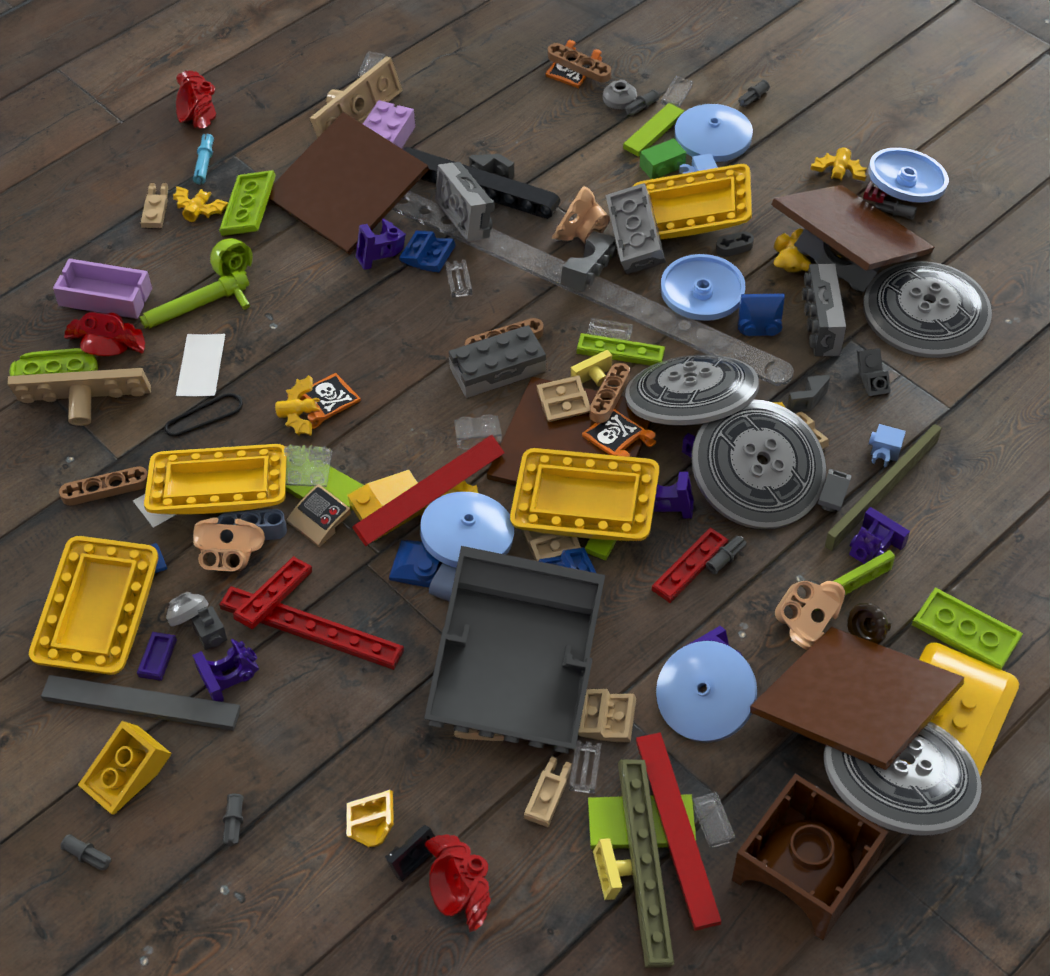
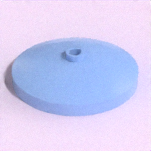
[675,104,753,162]
[868,148,949,202]
[661,254,745,321]
[420,492,514,568]
[656,641,757,742]

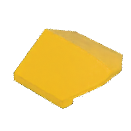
[347,790,394,847]

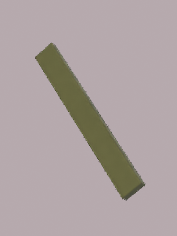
[825,424,942,551]
[618,759,674,968]

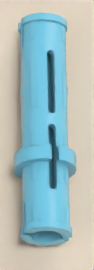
[193,134,214,184]

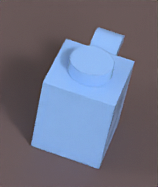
[679,153,718,174]
[869,424,906,467]

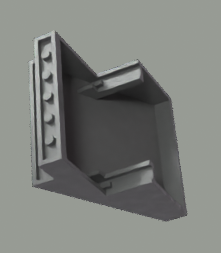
[424,546,605,753]

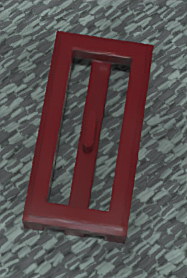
[863,181,887,203]

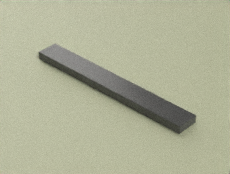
[41,675,241,731]

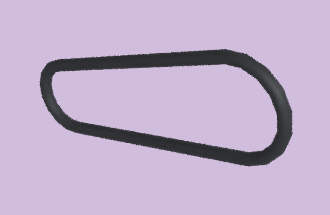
[164,393,242,436]

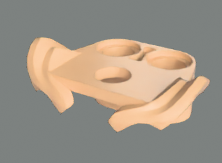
[552,186,610,244]
[193,518,265,571]
[775,581,845,650]

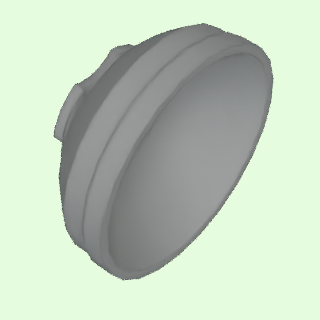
[603,80,637,109]
[166,592,209,626]

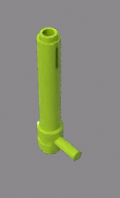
[139,271,250,329]

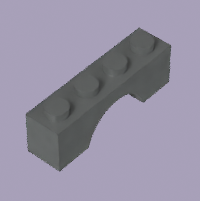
[794,229,881,292]
[560,231,617,292]

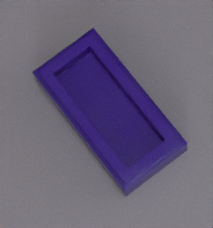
[137,632,177,681]

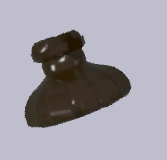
[847,603,891,644]

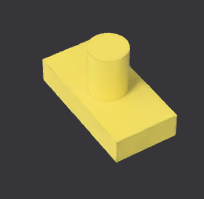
[571,350,612,387]
[593,838,633,900]

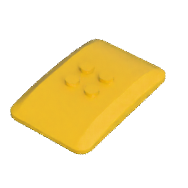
[632,164,752,239]
[144,444,287,514]
[510,448,659,541]
[29,536,158,675]
[901,643,1019,776]

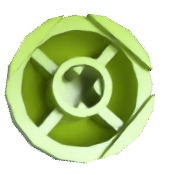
[210,238,253,277]

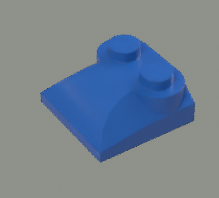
[737,294,785,336]
[389,540,442,588]

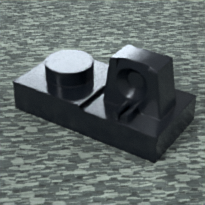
[385,825,435,881]

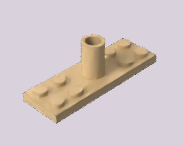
[310,57,402,138]
[8,368,151,426]

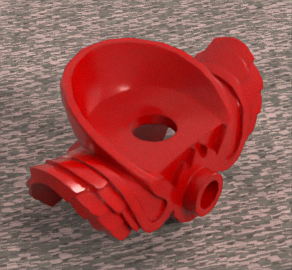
[176,70,216,129]
[64,312,145,356]
[425,834,491,932]

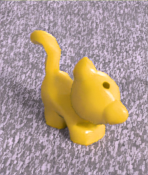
[774,228,841,273]

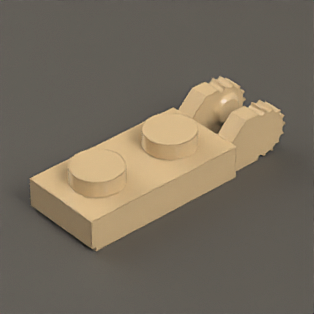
[140,183,168,228]
[524,757,572,827]

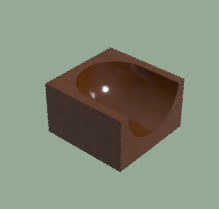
[732,774,888,941]

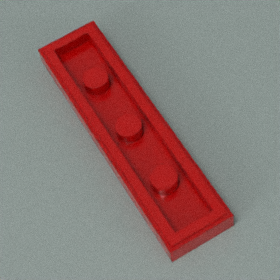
[652,527,729,603]
[233,556,312,630]

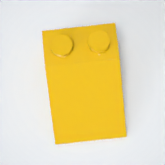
[347,470,428,542]
[78,721,172,815]

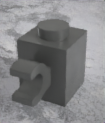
[191,606,227,650]

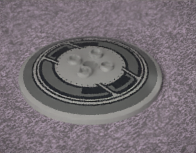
[863,261,992,358]
[625,355,759,425]
[692,400,826,529]
[824,722,981,835]

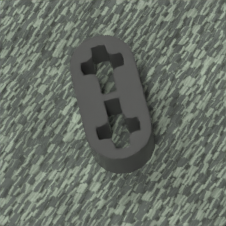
[716,231,754,257]

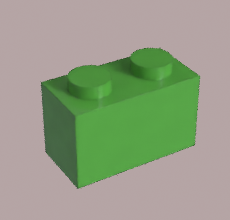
[640,138,687,179]

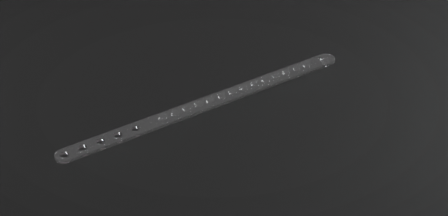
[392,191,794,386]

